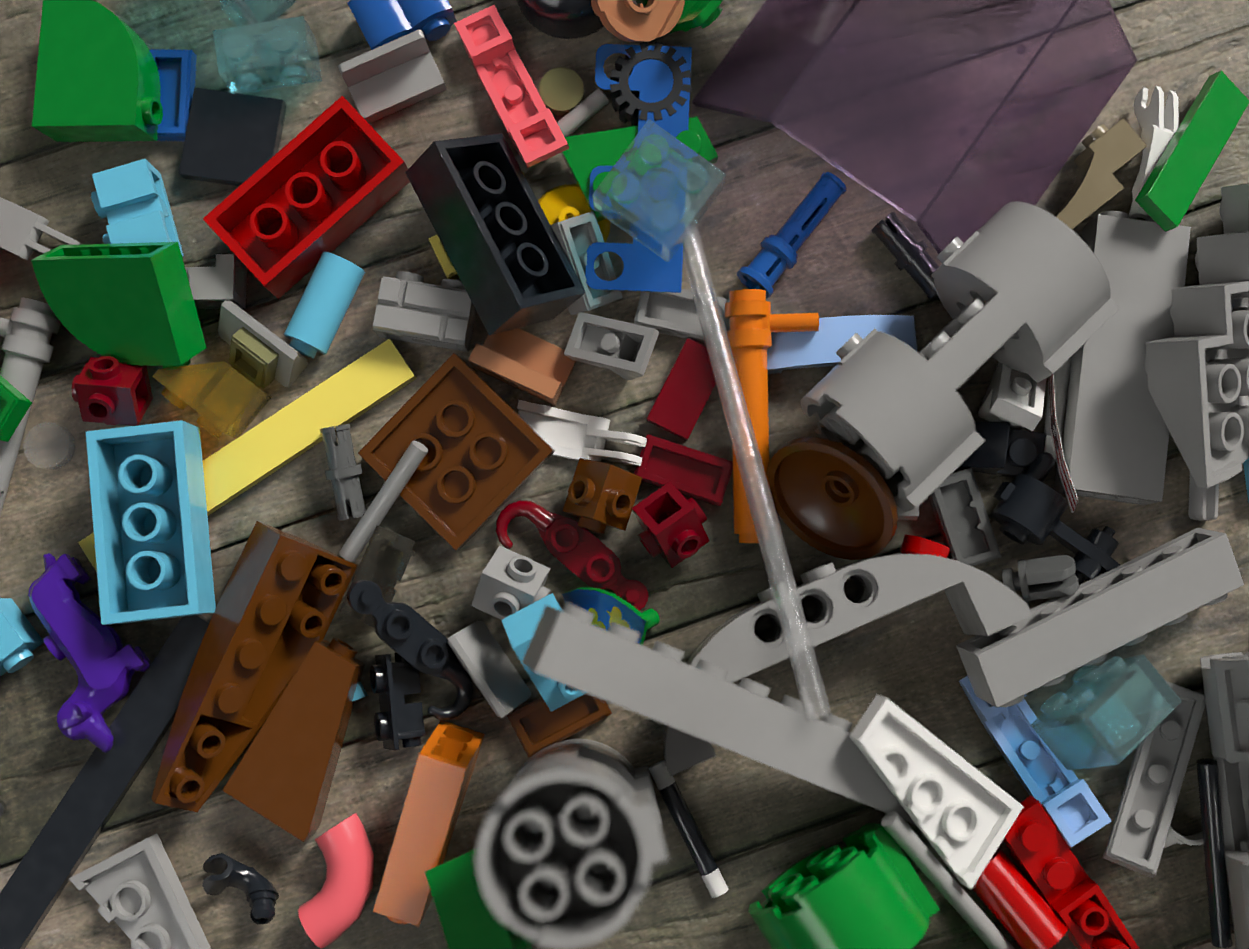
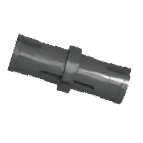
[320,423,366,520]

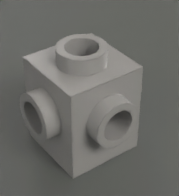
[471,545,551,620]

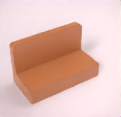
[468,328,577,406]

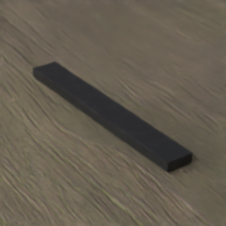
[0,615,210,949]

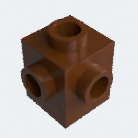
[562,458,642,534]

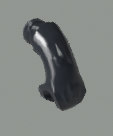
[202,853,279,925]

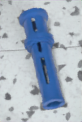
[737,172,846,299]

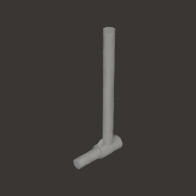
[881,811,1015,949]

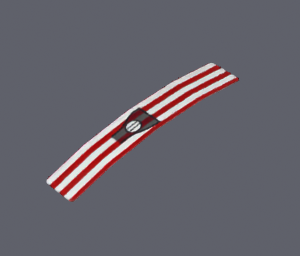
[1048,374,1078,513]

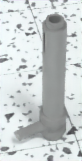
[0,297,61,515]

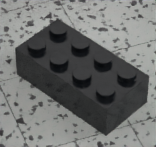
[405,133,586,336]

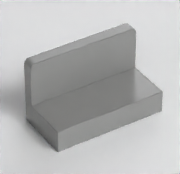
[338,29,447,124]

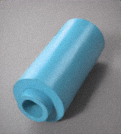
[284,251,365,359]

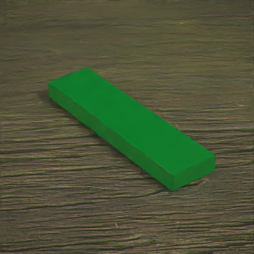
[1135,70,1249,232]

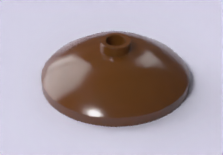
[766,437,898,560]

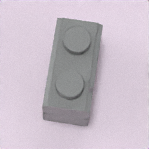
[373,271,477,352]

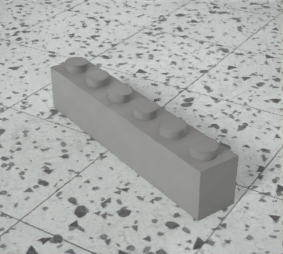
[956,528,1244,708]

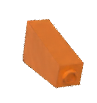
[373,720,485,927]

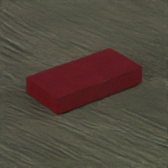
[647,338,728,441]
[634,434,733,507]

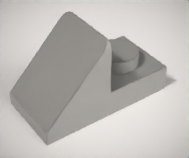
[564,312,659,381]

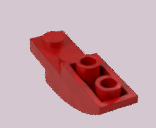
[1003,795,1140,949]

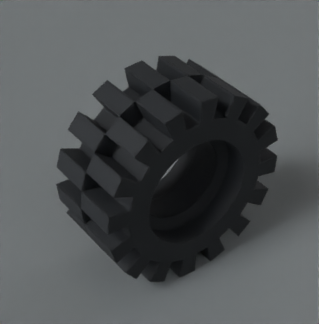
[610,42,692,127]

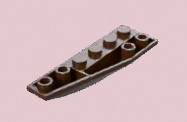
[151,521,358,813]

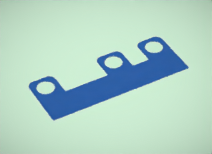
[585,44,692,293]

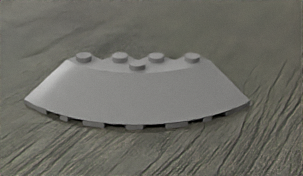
[1144,184,1249,488]

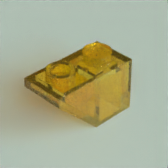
[152,361,272,439]

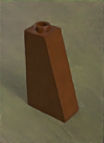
[222,637,365,842]

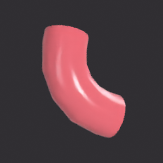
[298,813,374,949]

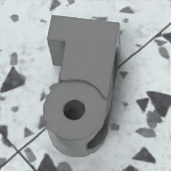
[185,254,247,309]

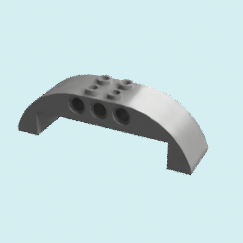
[663,554,1033,776]

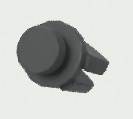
[1002,555,1079,602]

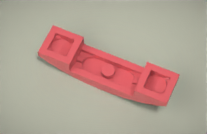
[454,5,569,168]

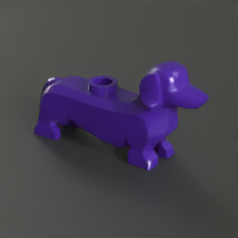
[28,553,151,753]

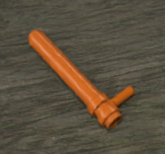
[725,289,819,543]

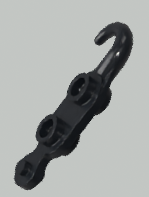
[347,579,473,720]

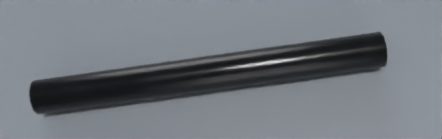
[1196,758,1232,948]

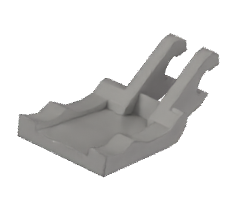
[0,197,82,261]

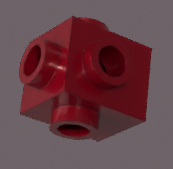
[72,356,153,426]
[632,481,710,568]

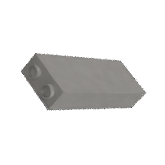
[1054,211,1191,505]

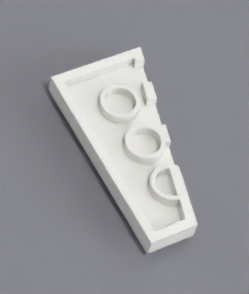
[850,694,1024,889]

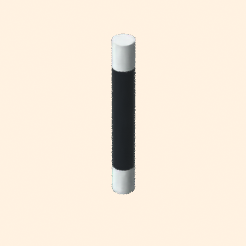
[648,760,729,898]

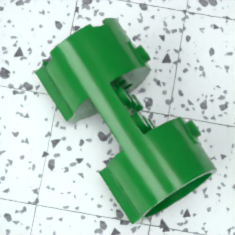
[748,823,940,949]

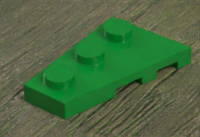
[561,117,718,222]

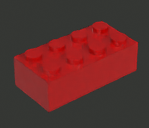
[203,95,410,299]

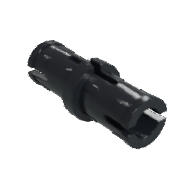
[871,211,939,300]

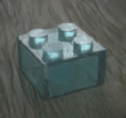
[593,119,726,263]
[1031,654,1182,770]

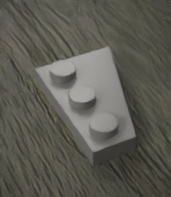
[69,833,211,949]

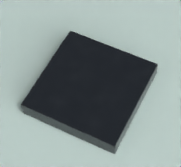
[179,87,287,186]

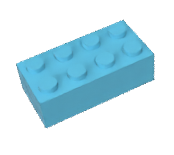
[86,420,216,625]

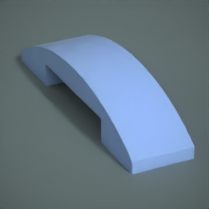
[767,315,917,374]
[959,675,1112,847]

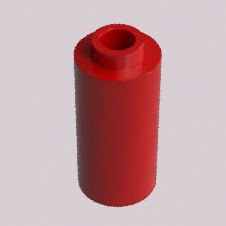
[972,849,1068,949]

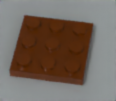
[358,353,555,551]

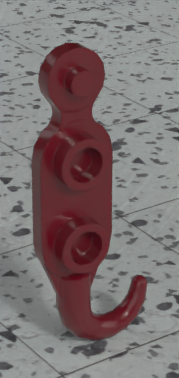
[496,500,649,611]

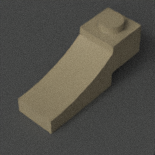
[1055,118,1147,230]

